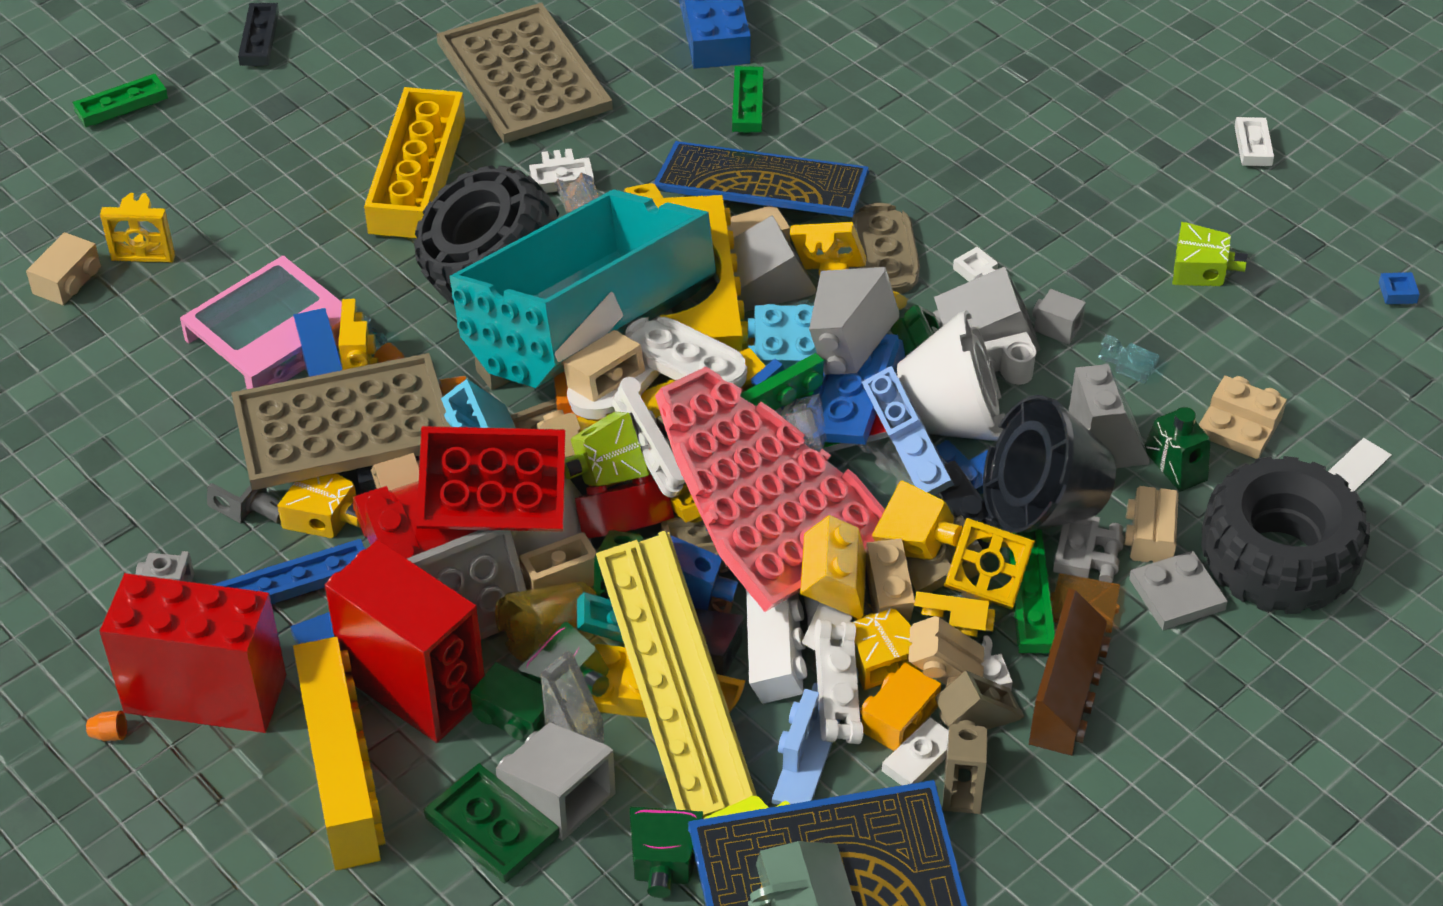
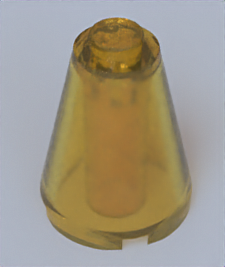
[495,581,596,662]

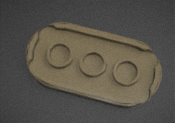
[850,203,920,294]

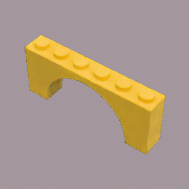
[652,195,748,352]

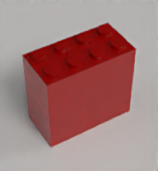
[324,540,484,743]
[99,573,287,733]

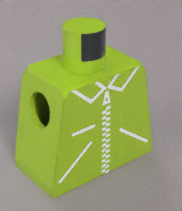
[1172,222,1248,286]
[564,411,649,486]

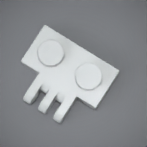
[529,148,594,193]

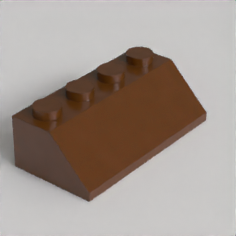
[1028,588,1111,756]

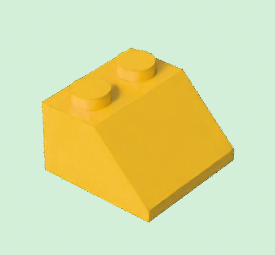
[800,515,866,619]

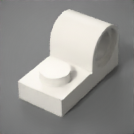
[984,332,1036,385]

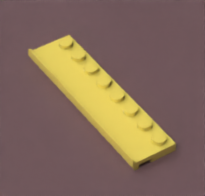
[596,531,757,818]

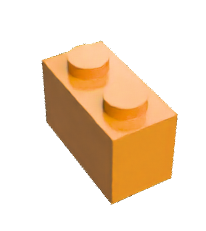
[860,662,941,751]

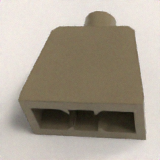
[942,720,987,814]

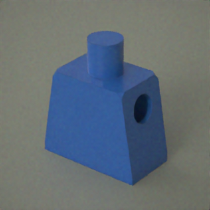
[670,535,738,610]

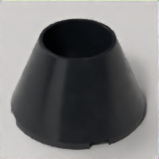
[983,395,1116,534]

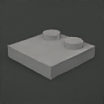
[1129,551,1227,630]

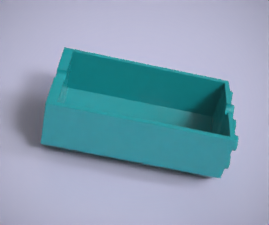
[449,189,716,388]

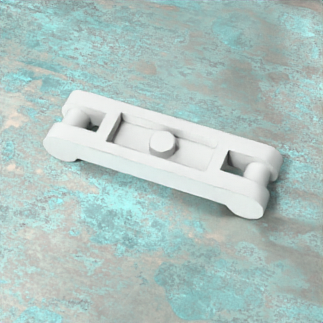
[612,377,685,497]
[814,619,863,744]

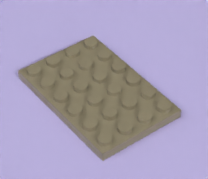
[436,3,613,144]
[231,353,451,490]

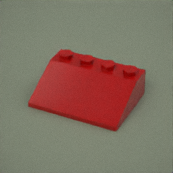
[416,426,565,532]

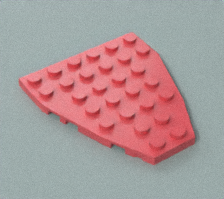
[655,366,885,612]

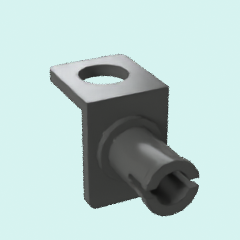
[207,483,281,524]

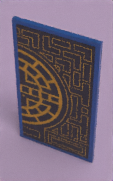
[653,141,869,217]
[688,780,968,906]

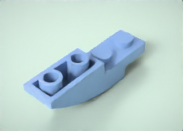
[862,366,954,496]

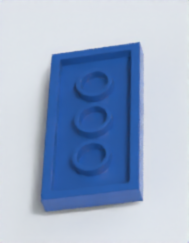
[800,334,900,445]

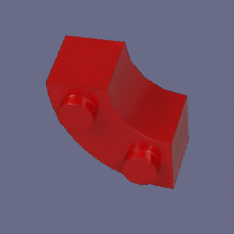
[575,473,674,539]

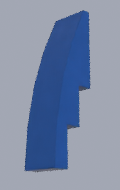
[293,308,342,377]

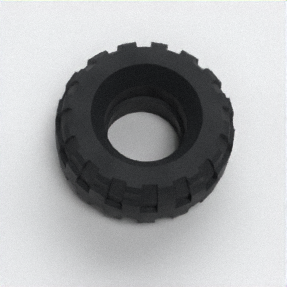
[414,165,559,305]
[1201,456,1370,614]

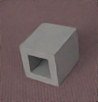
[1032,289,1086,344]

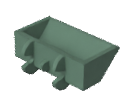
[748,841,856,906]

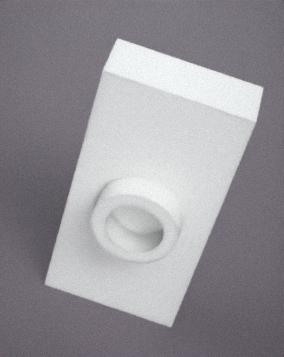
[1235,117,1274,166]
[882,718,949,785]

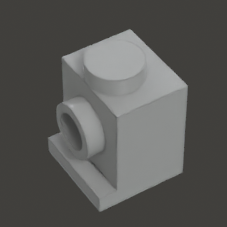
[136,551,194,582]

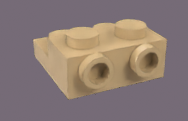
[1199,376,1287,459]

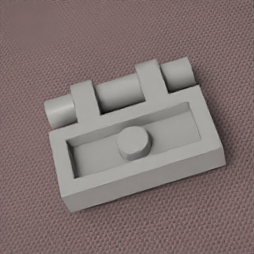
[1053,516,1125,584]

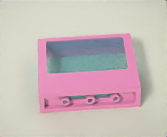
[180,256,342,389]

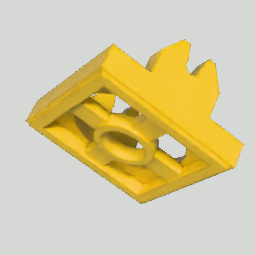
[100,193,175,262]
[790,222,867,277]
[944,518,1034,609]

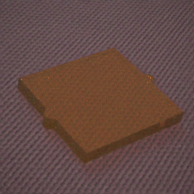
[1050,573,1120,633]

